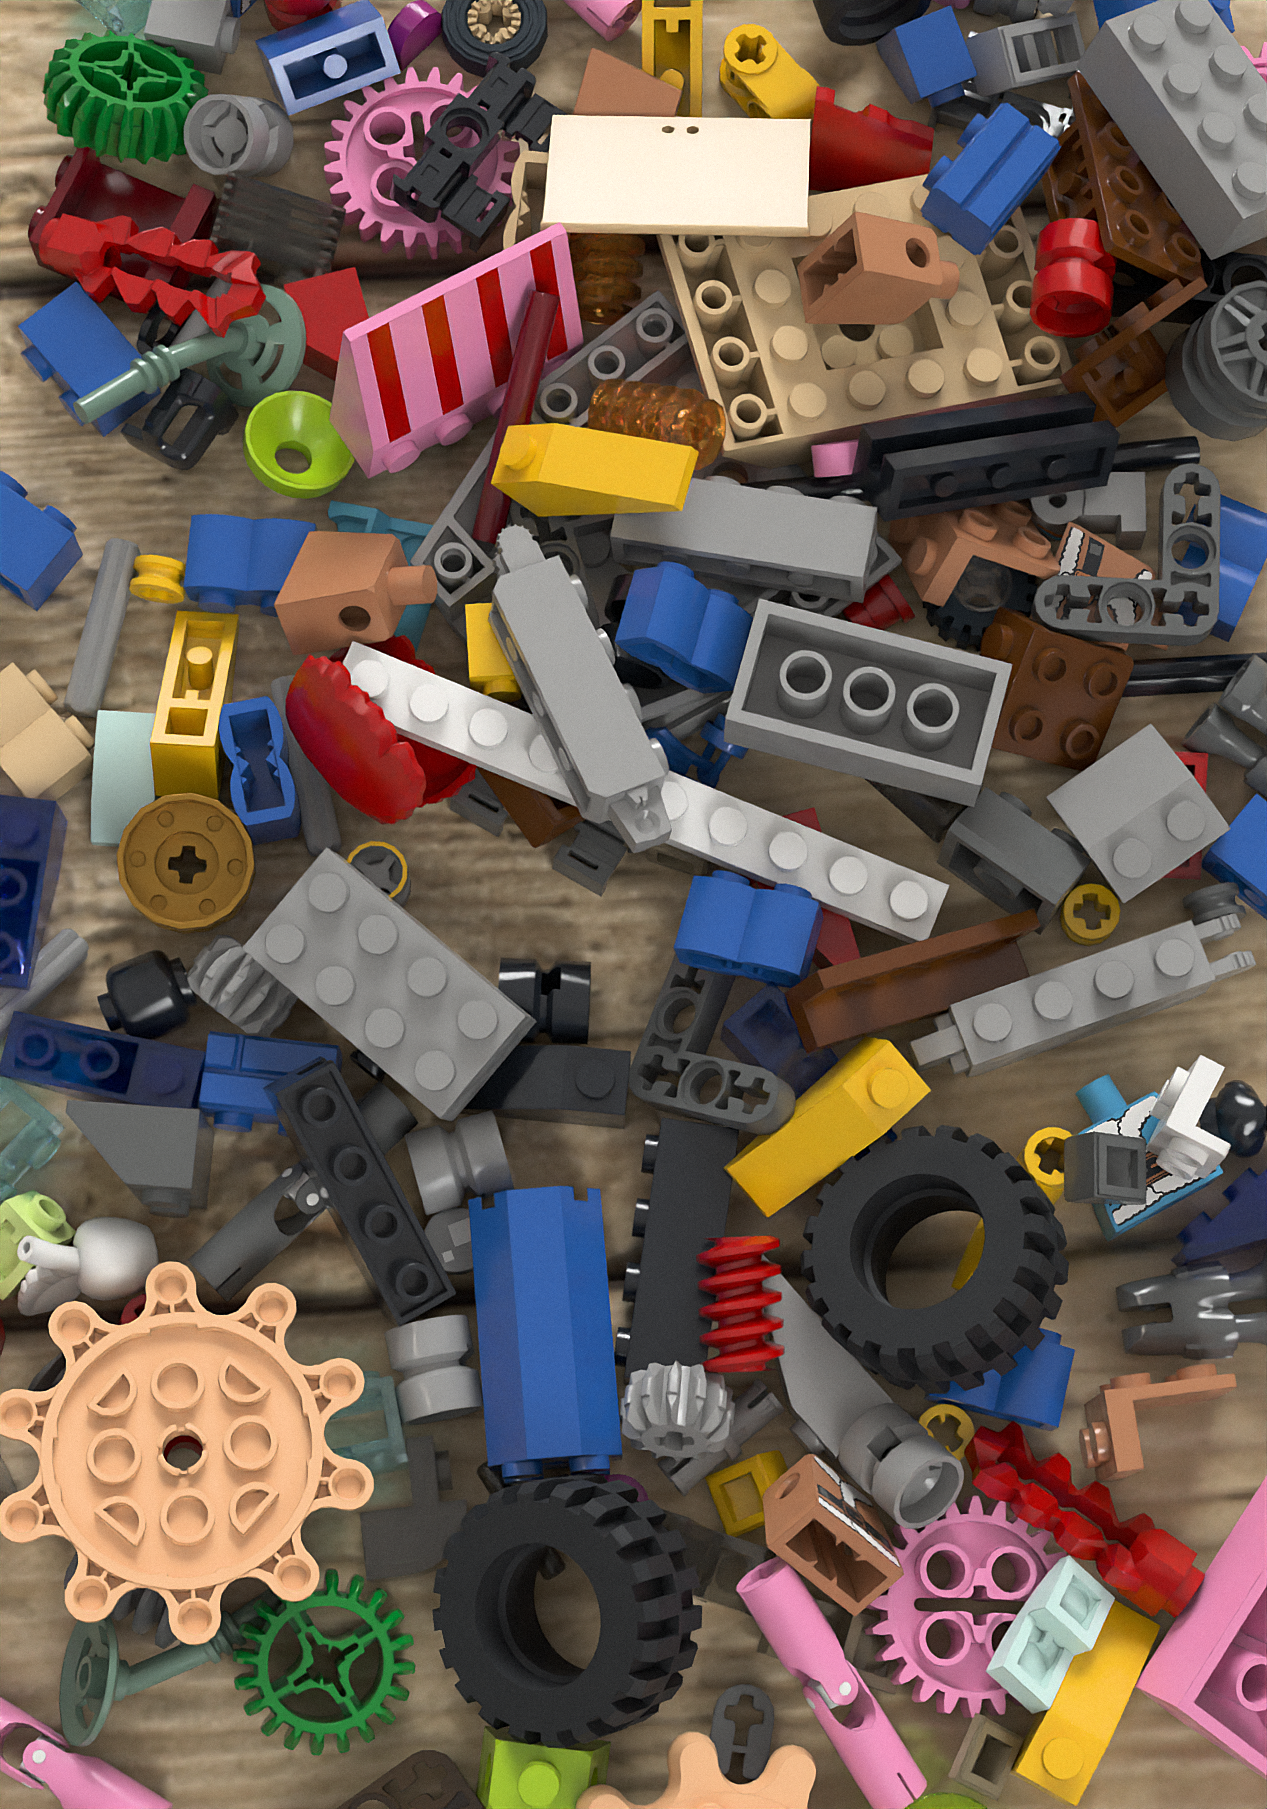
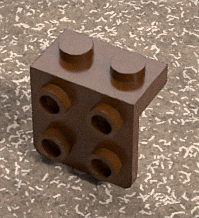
[1059,276,1208,428]
[979,605,1134,771]

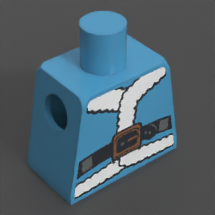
[1075,1074,1224,1242]

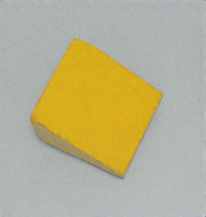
[705,1450,788,1540]

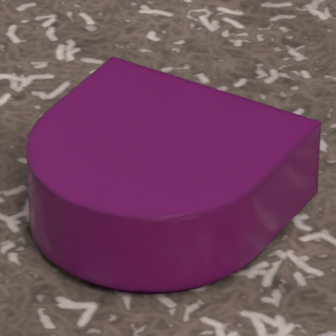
[387,0,442,71]

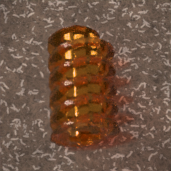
[569,233,646,325]
[588,378,726,470]

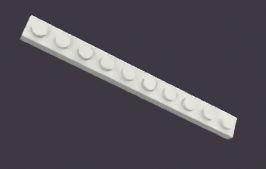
[343,641,949,944]

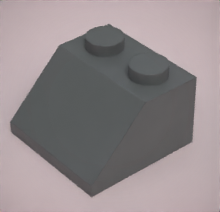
[937,787,1091,935]
[66,1100,215,1218]

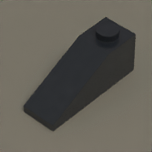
[460,1045,631,1129]

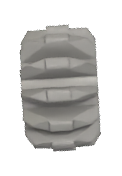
[186,935,299,1037]
[620,1360,735,1462]

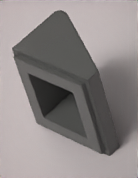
[1064,1131,1147,1205]

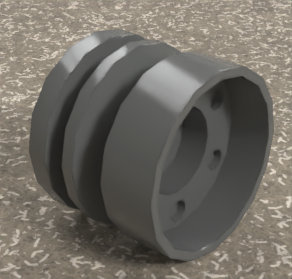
[1165,280,1267,442]

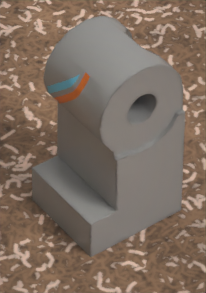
[1028,472,1147,550]

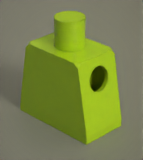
[476,1725,611,1809]

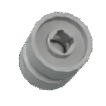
[184,94,294,178]
[404,1110,515,1215]
[384,1315,484,1426]
[838,1403,964,1529]

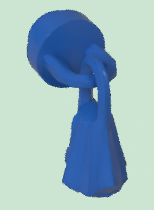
[645,712,749,789]

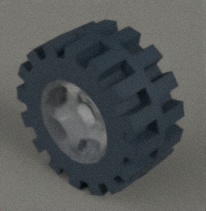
[922,555,1038,652]

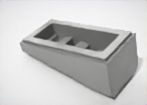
[966,11,1085,97]

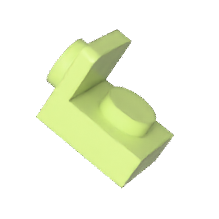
[0,1190,76,1301]

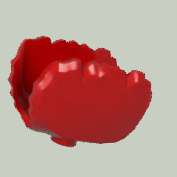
[285,635,478,825]

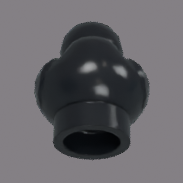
[1199,1080,1267,1158]

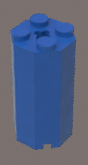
[468,1186,623,1484]

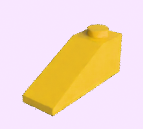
[642,0,703,118]
[491,423,699,517]
[150,610,240,800]
[724,1036,931,1218]
[1010,1599,1161,1806]

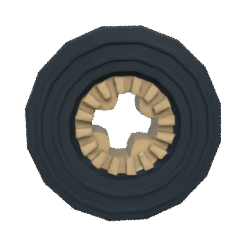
[441,0,548,78]

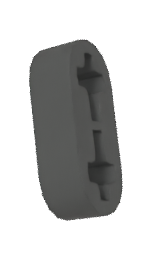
[709,1684,774,1781]

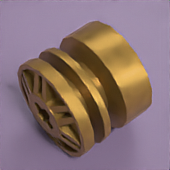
[116,793,256,935]

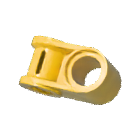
[719,24,820,122]

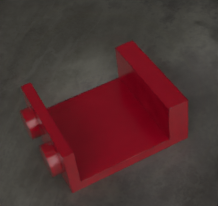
[28,147,222,321]

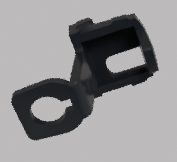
[121,301,239,470]

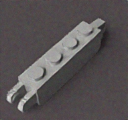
[488,524,672,853]
[907,914,1256,1078]

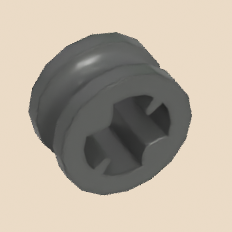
[1182,882,1247,926]

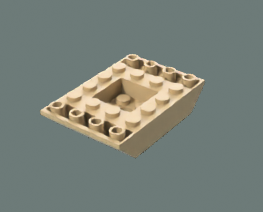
[656,174,1073,469]

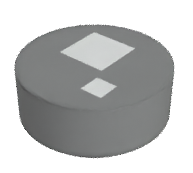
[424,1207,473,1275]

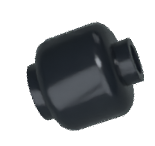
[97,950,198,1044]

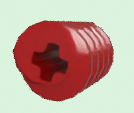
[696,1236,785,1373]

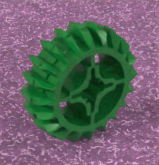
[42,30,209,165]
[232,1568,416,1756]

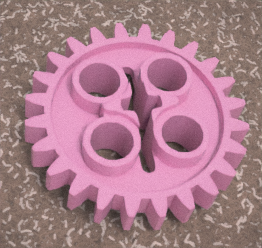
[324,67,520,259]
[864,1496,1067,1718]

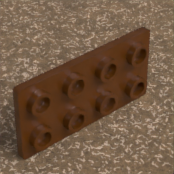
[1041,71,1205,287]

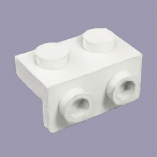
[1146,1055,1231,1180]

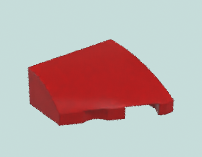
[808,86,934,192]

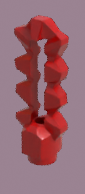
[39,214,266,338]
[964,1421,1205,1618]

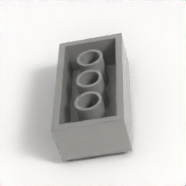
[1076,0,1267,260]
[723,599,1013,807]
[241,847,537,1122]

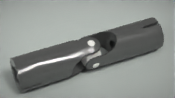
[188,1081,418,1303]

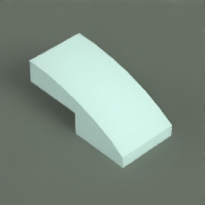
[91,710,161,847]
[986,1555,1115,1714]

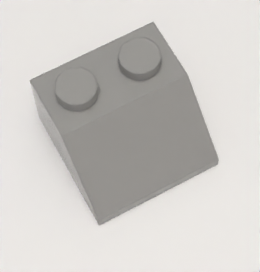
[1046,723,1231,904]

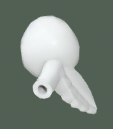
[17,1217,159,1316]

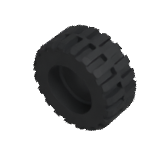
[800,1125,1069,1394]
[432,1473,702,1748]

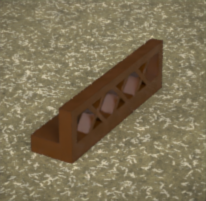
[784,909,1041,1054]

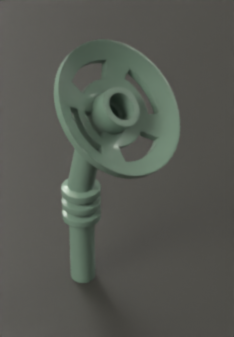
[73,284,306,424]
[59,1588,282,1747]

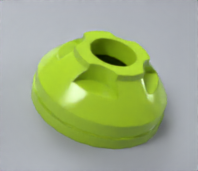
[242,390,355,499]

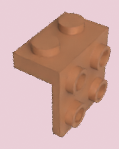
[887,500,1061,607]
[1079,1364,1237,1483]

